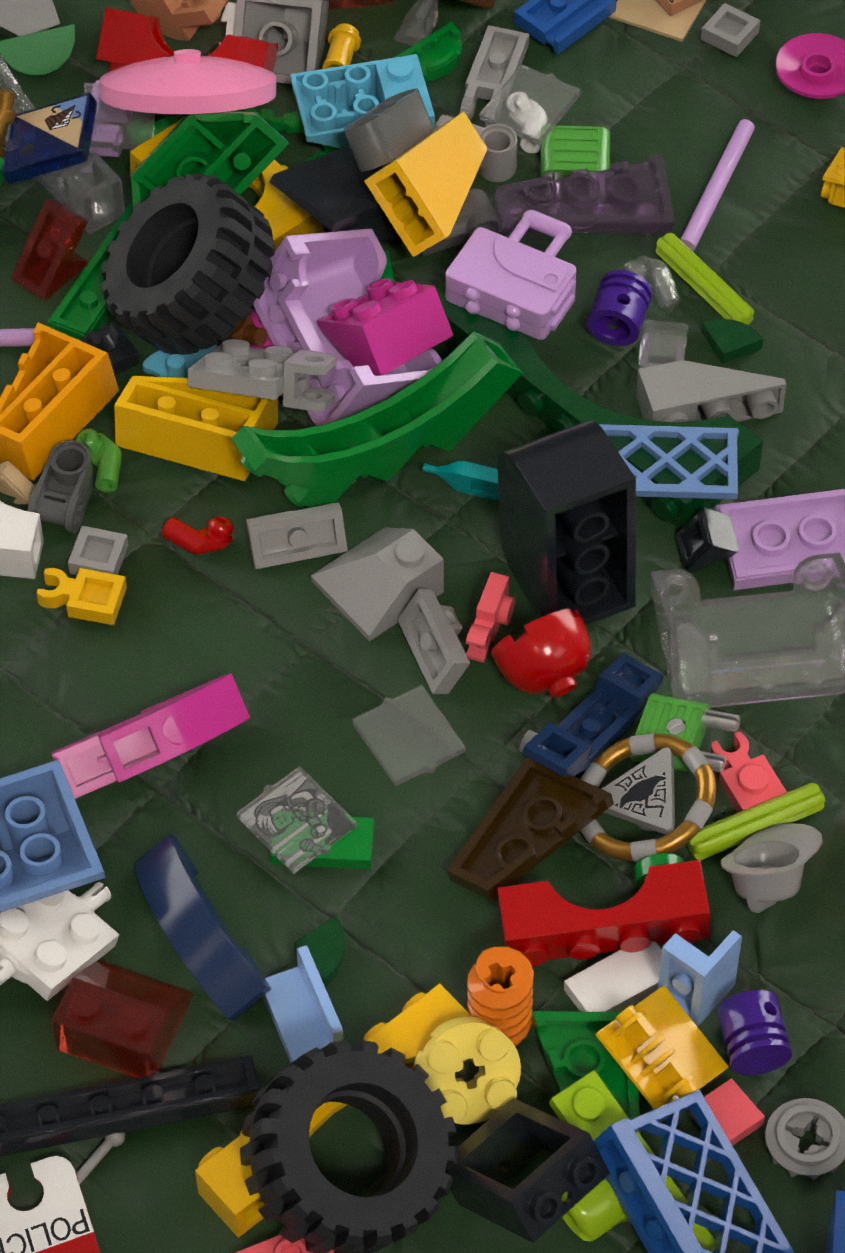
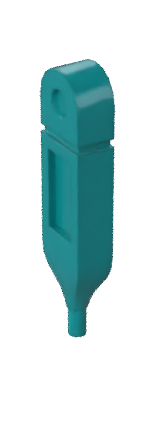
[422,461,499,501]

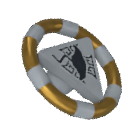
[580,733,716,862]

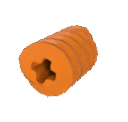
[467,946,534,1046]

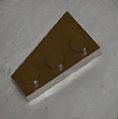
[447,757,614,901]

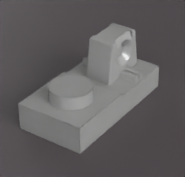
[246,502,348,569]
[397,589,470,694]

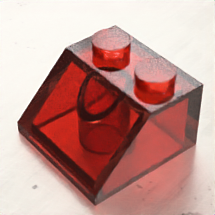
[51,960,193,1078]

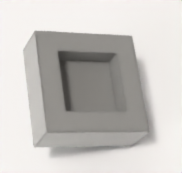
[701,3,760,57]
[68,526,129,575]

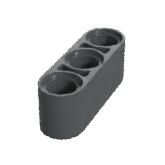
[343,88,434,172]

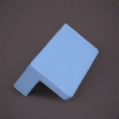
[658,930,742,1027]
[263,945,343,1063]

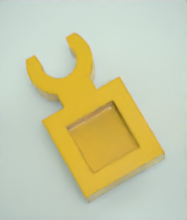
[37,568,127,625]

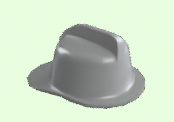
[721,823,823,913]

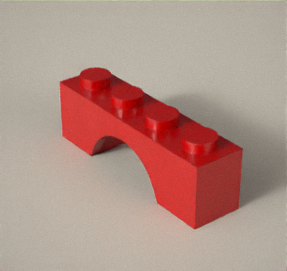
[96,8,279,72]
[498,860,710,966]

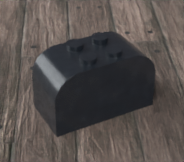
[497,420,636,625]

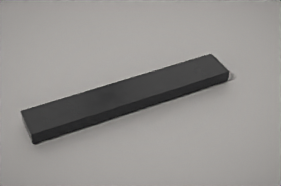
[0,1056,260,1157]

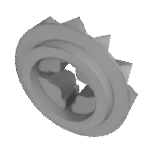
[765,1098,845,1181]

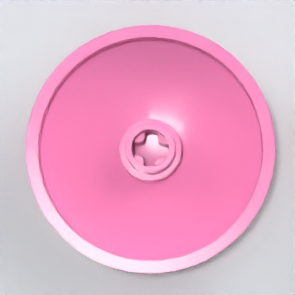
[100,49,276,114]

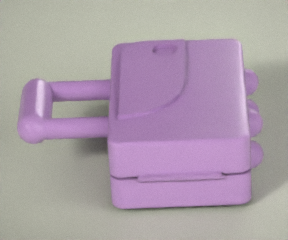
[446,210,576,340]

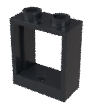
[445,1098,610,1243]

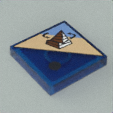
[2,92,98,184]

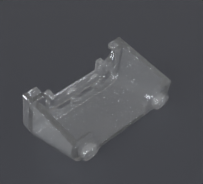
[651,552,845,708]

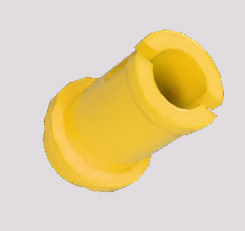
[322,23,361,69]

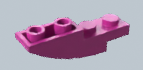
[51,673,250,799]

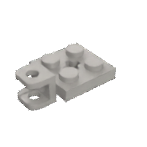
[188,339,337,411]

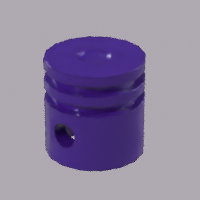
[587,270,653,346]
[717,990,792,1075]

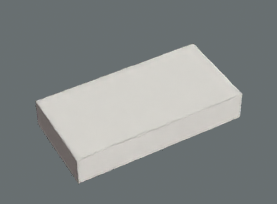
[564,941,662,1012]

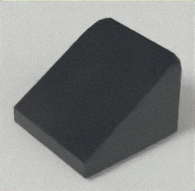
[676,508,739,573]

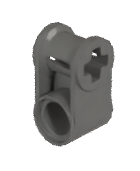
[27,440,95,533]

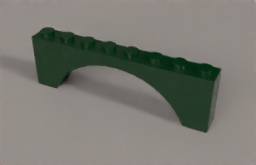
[435,279,763,529]

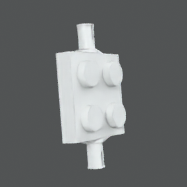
[0,882,120,1001]

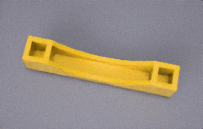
[195,983,472,1238]

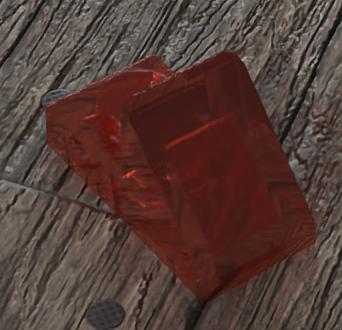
[10,199,88,300]

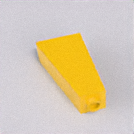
[364,111,487,257]

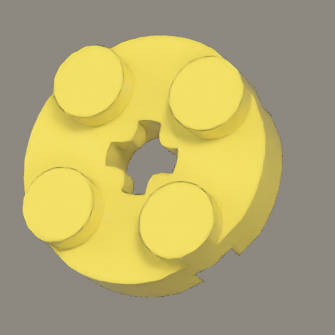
[414,1017,521,1125]

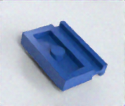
[514,0,617,54]

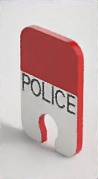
[0,1156,101,1253]

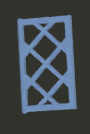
[599,424,739,499]

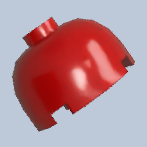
[491,609,591,699]

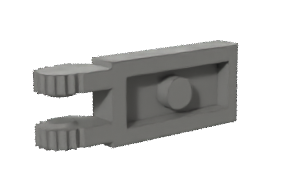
[459,25,529,126]

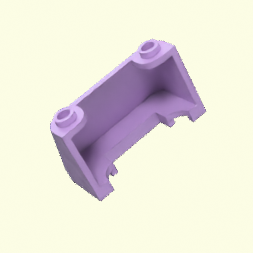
[253,229,442,426]

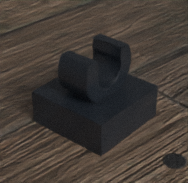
[80,321,140,375]

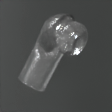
[624,255,680,308]

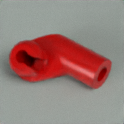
[162,516,234,555]

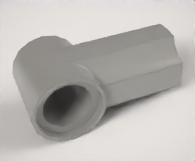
[434,115,517,182]

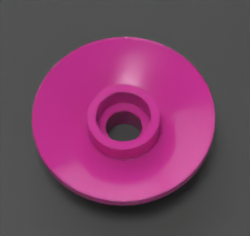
[776,33,845,99]

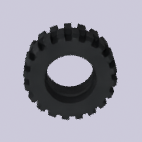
[102,174,275,355]
[240,1040,458,1253]

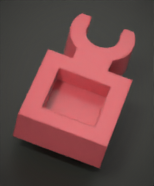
[466,572,515,663]
[710,731,787,813]

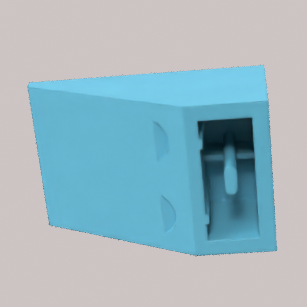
[290,54,435,149]

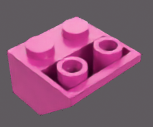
[317,278,454,376]

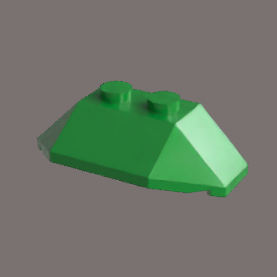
[131,111,289,208]

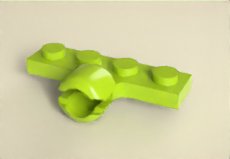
[549,1070,716,1253]

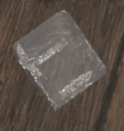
[394,0,438,46]
[638,319,689,367]

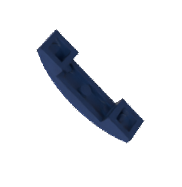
[522,653,664,777]
[133,833,271,1021]

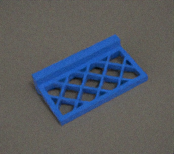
[594,1090,795,1253]

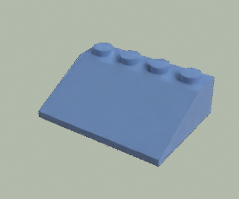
[0,760,105,913]

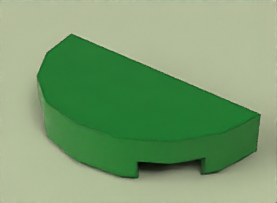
[393,21,462,81]
[0,24,75,76]

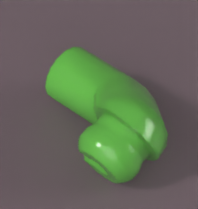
[76,428,122,493]

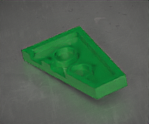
[531,1011,641,1135]

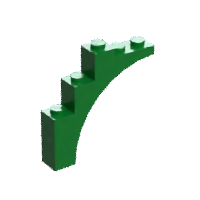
[231,332,523,508]

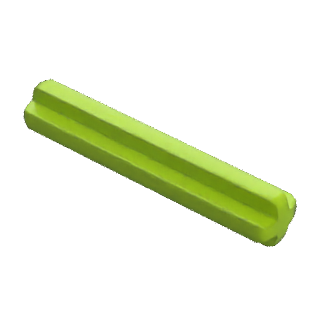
[655,233,754,325]
[687,783,825,860]

